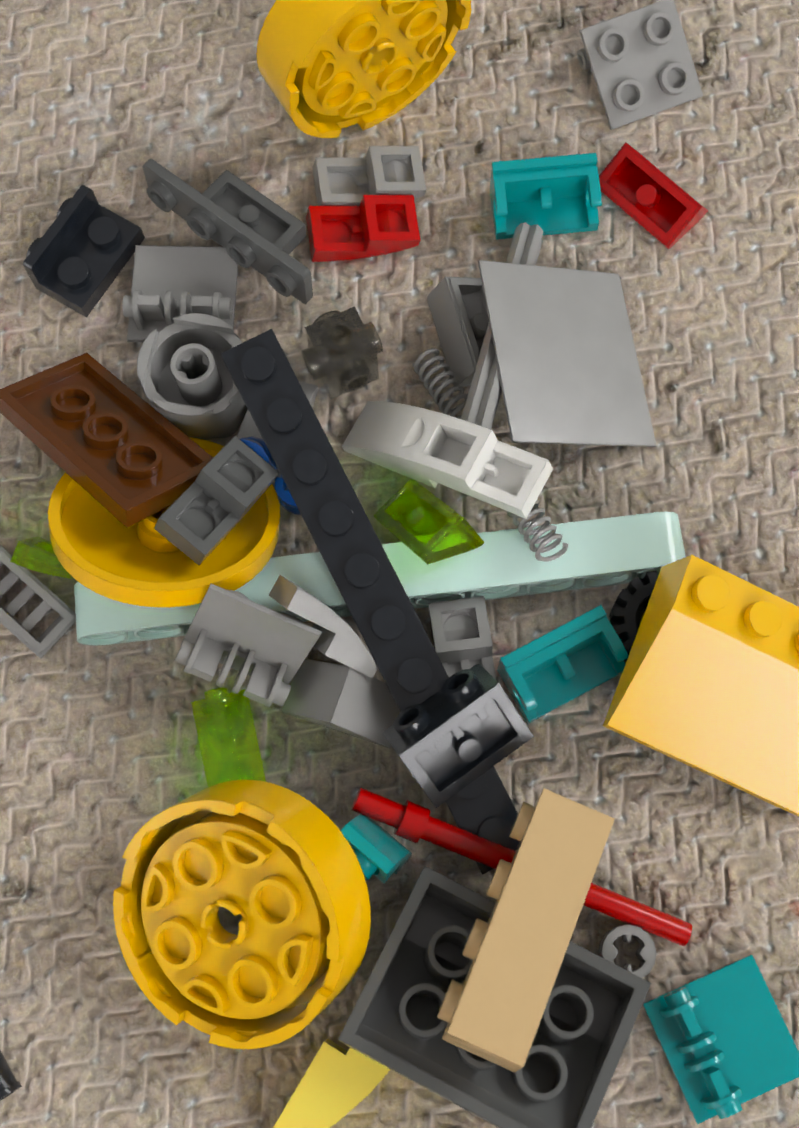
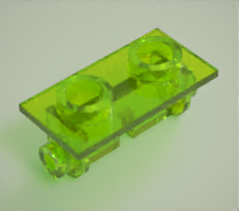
[191,687,267,787]

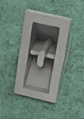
[282,659,400,749]

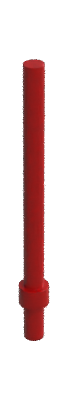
[351,787,692,946]

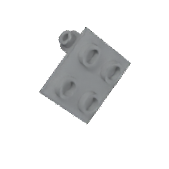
[577,0,703,130]
[122,245,238,342]
[175,584,321,707]

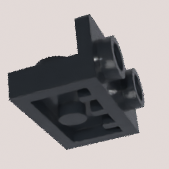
[23,185,145,318]
[383,664,534,808]

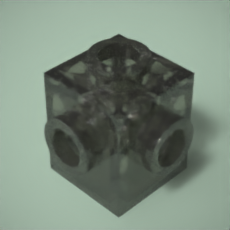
[301,306,383,399]

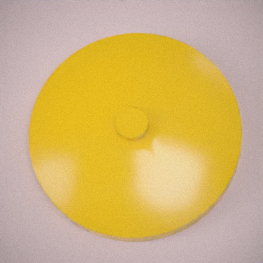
[48,437,280,607]

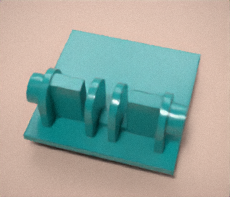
[642,955,799,1124]

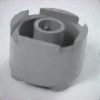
[137,313,248,440]

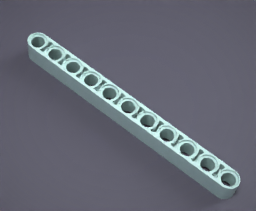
[74,511,686,646]

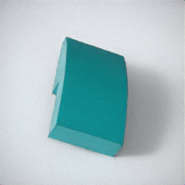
[341,814,412,884]

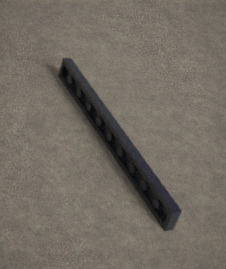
[221,329,520,875]

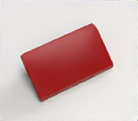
[599,142,708,249]

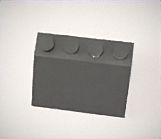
[338,866,651,1128]

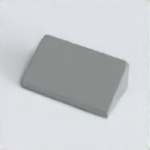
[427,276,489,387]

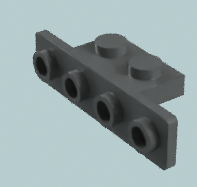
[142,158,313,304]

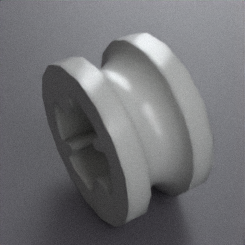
[598,925,657,978]

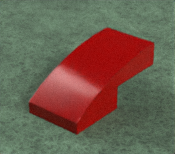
[306,195,420,262]

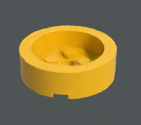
[256,0,471,138]
[113,779,371,1049]

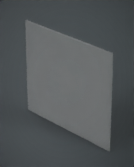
[478,260,656,447]

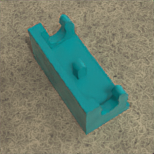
[490,153,602,240]
[497,605,628,724]

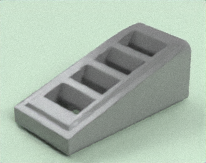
[0,545,76,659]

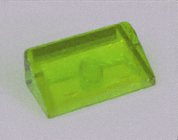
[373,479,485,565]

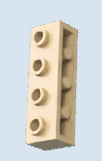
[437,788,615,1073]

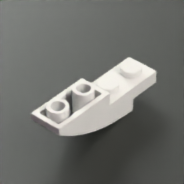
[342,401,553,519]

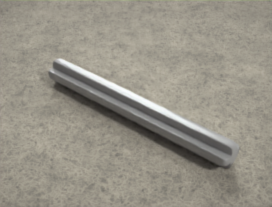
[461,222,543,429]

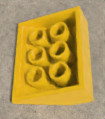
[603,555,799,817]

